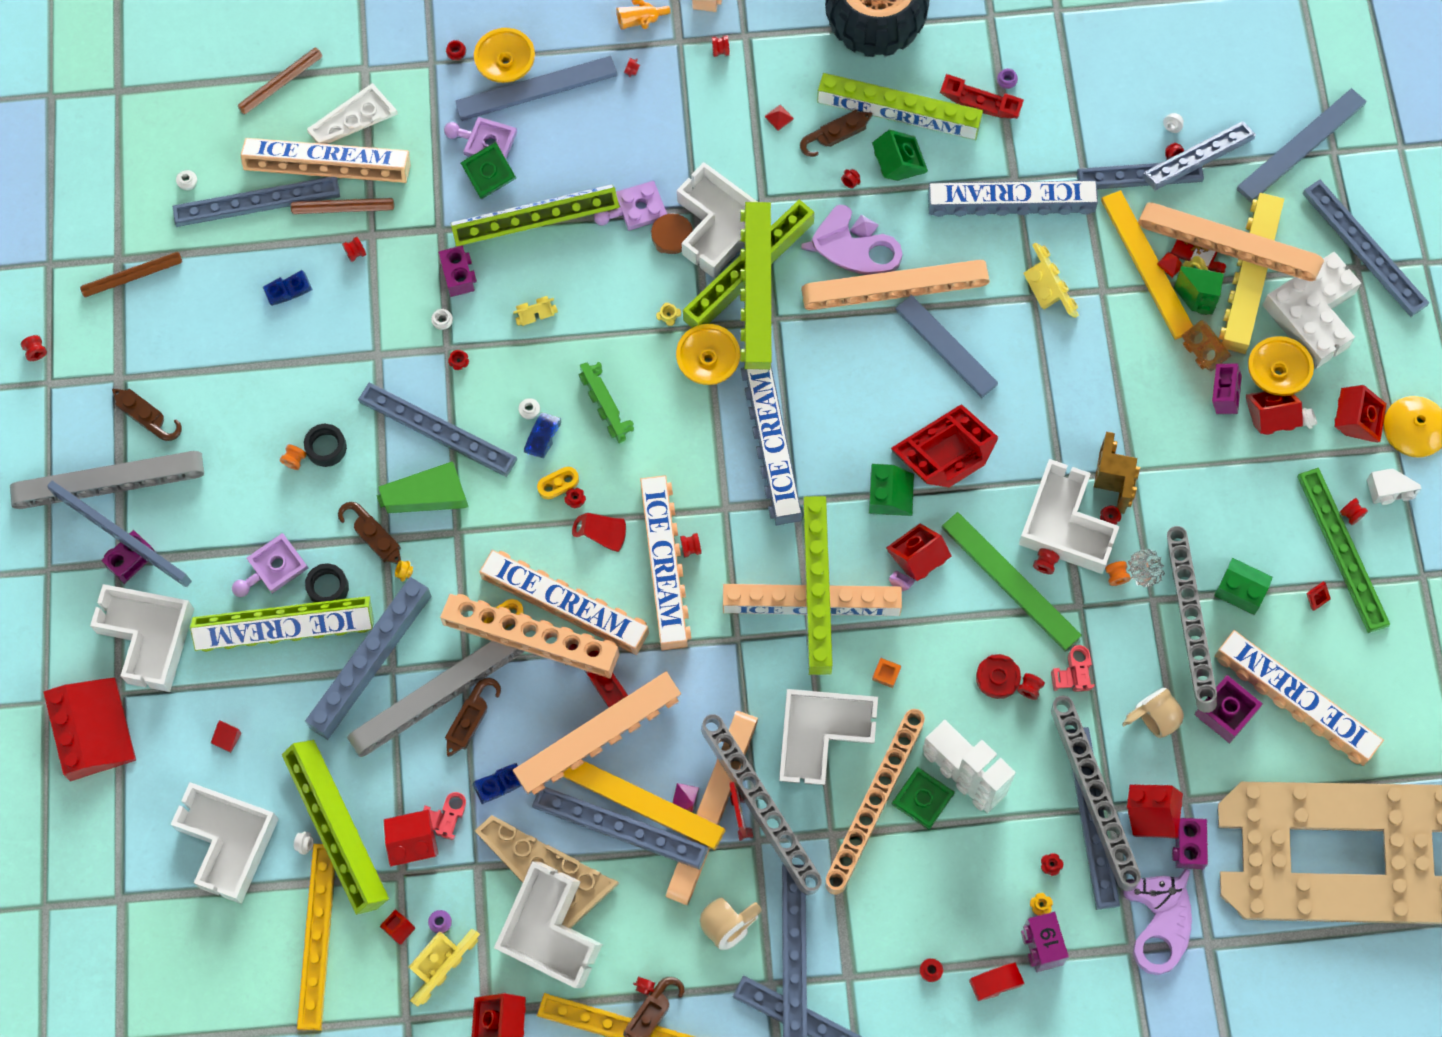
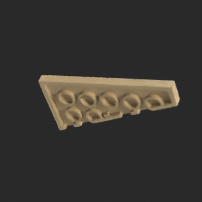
[475,815,619,929]

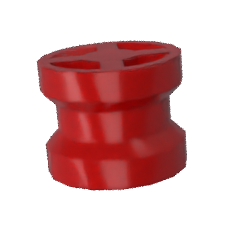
[712,35,730,57]
[342,236,367,262]
[20,335,47,361]
[1340,498,1368,526]
[680,533,702,558]
[1033,548,1060,575]
[1017,673,1045,700]

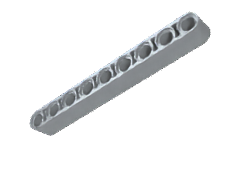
[10,451,204,509]
[1167,526,1217,713]
[347,628,525,757]
[1051,695,1141,891]
[701,714,822,895]

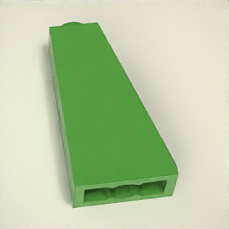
[376,461,469,513]

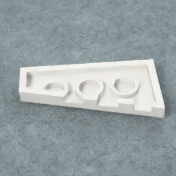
[307,83,398,144]

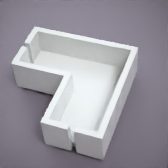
[677,162,758,279]
[1262,252,1361,369]
[1019,459,1120,574]
[90,584,194,692]
[779,689,878,785]
[923,720,1016,814]
[171,782,279,904]
[494,862,603,989]

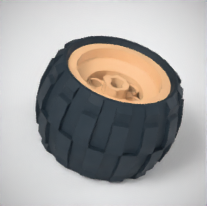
[825,0,930,57]

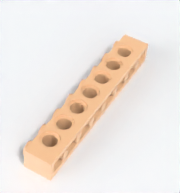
[440,594,619,678]

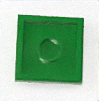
[461,142,517,199]
[891,767,955,830]

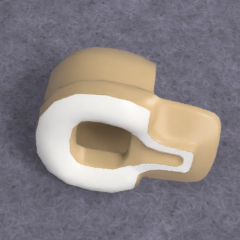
[1122,688,1184,738]
[700,897,761,950]

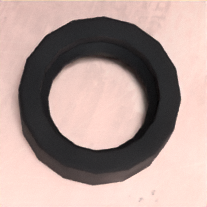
[303,423,347,467]
[305,563,349,603]

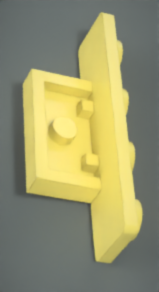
[1023,242,1079,318]
[408,929,480,1007]

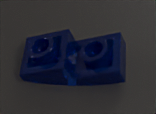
[263,270,313,305]
[524,412,561,458]
[472,763,521,804]

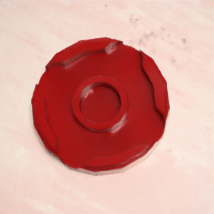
[976,654,1021,699]

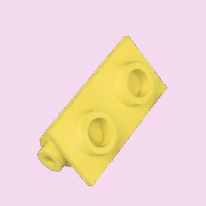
[513,296,558,327]

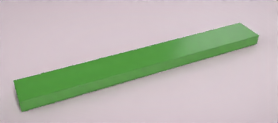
[1297,467,1390,633]
[942,512,1082,652]

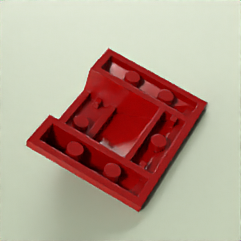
[891,404,998,488]

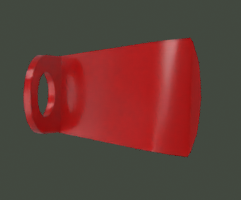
[572,513,626,552]

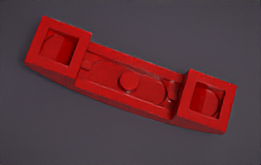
[940,74,1024,119]
[584,650,628,708]

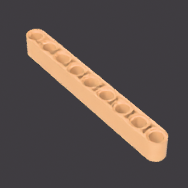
[1138,202,1324,281]
[801,260,990,310]
[825,709,925,895]
[666,711,758,905]

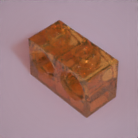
[1181,320,1232,371]

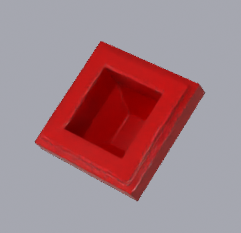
[765,104,794,131]
[1157,252,1183,278]
[1306,581,1331,611]

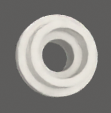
[1163,113,1184,133]
[176,170,197,191]
[431,309,453,330]
[519,398,540,419]
[1302,408,1317,429]
[294,831,314,855]

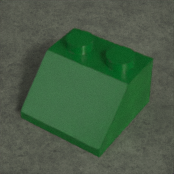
[872,129,928,181]
[1174,266,1224,315]
[869,464,914,516]
[1214,558,1273,615]

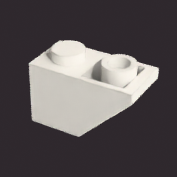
[1367,468,1422,505]

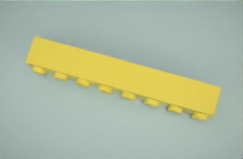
[1218,193,1284,354]

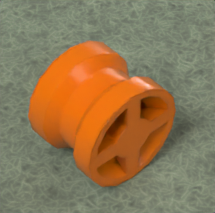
[279,444,307,470]
[1105,561,1131,586]

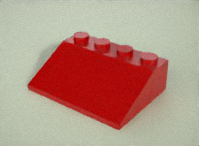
[43,677,137,781]

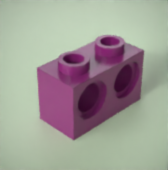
[438,245,477,297]
[1212,363,1242,414]
[101,530,155,584]
[1172,818,1208,869]

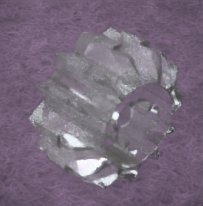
[1128,549,1165,587]

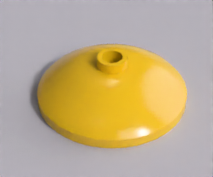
[474,28,535,83]
[676,324,740,385]
[1248,336,1314,396]
[1383,396,1442,457]

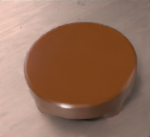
[651,214,693,254]

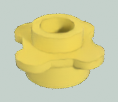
[1183,256,1208,271]
[656,303,681,326]

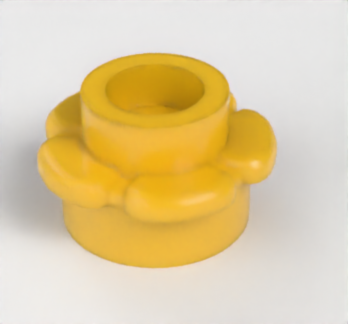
[395,560,413,582]
[1030,893,1053,916]

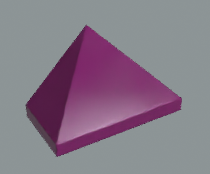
[672,783,699,813]

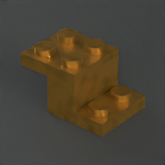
[1093,431,1140,514]

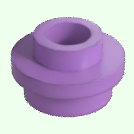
[997,68,1018,89]
[428,910,452,933]

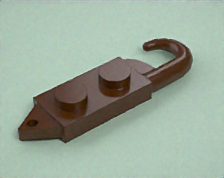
[800,110,872,157]
[112,388,182,441]
[338,502,401,564]
[445,678,501,757]
[623,977,684,1037]

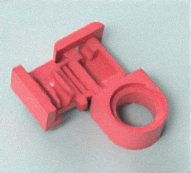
[1051,645,1095,692]
[423,792,466,840]

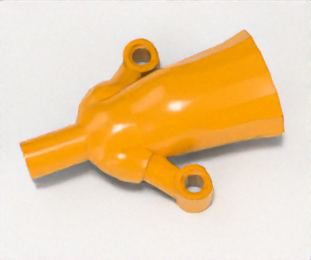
[616,0,671,30]

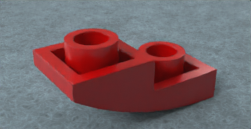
[969,962,1025,1002]

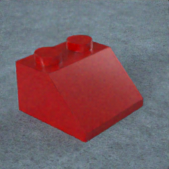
[1334,385,1387,443]
[1246,391,1303,435]
[886,523,952,581]
[1127,784,1183,838]
[384,809,438,867]
[471,993,526,1037]

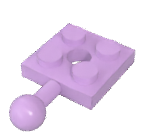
[444,117,517,158]
[594,181,667,231]
[232,533,309,597]

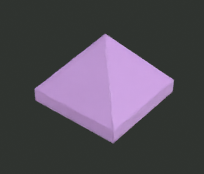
[850,215,879,238]
[889,571,915,591]

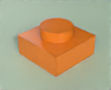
[872,658,901,688]

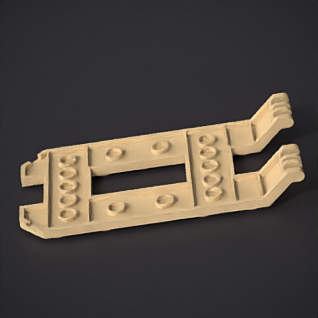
[1218,782,1442,924]

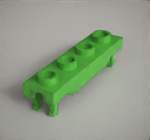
[578,362,634,443]

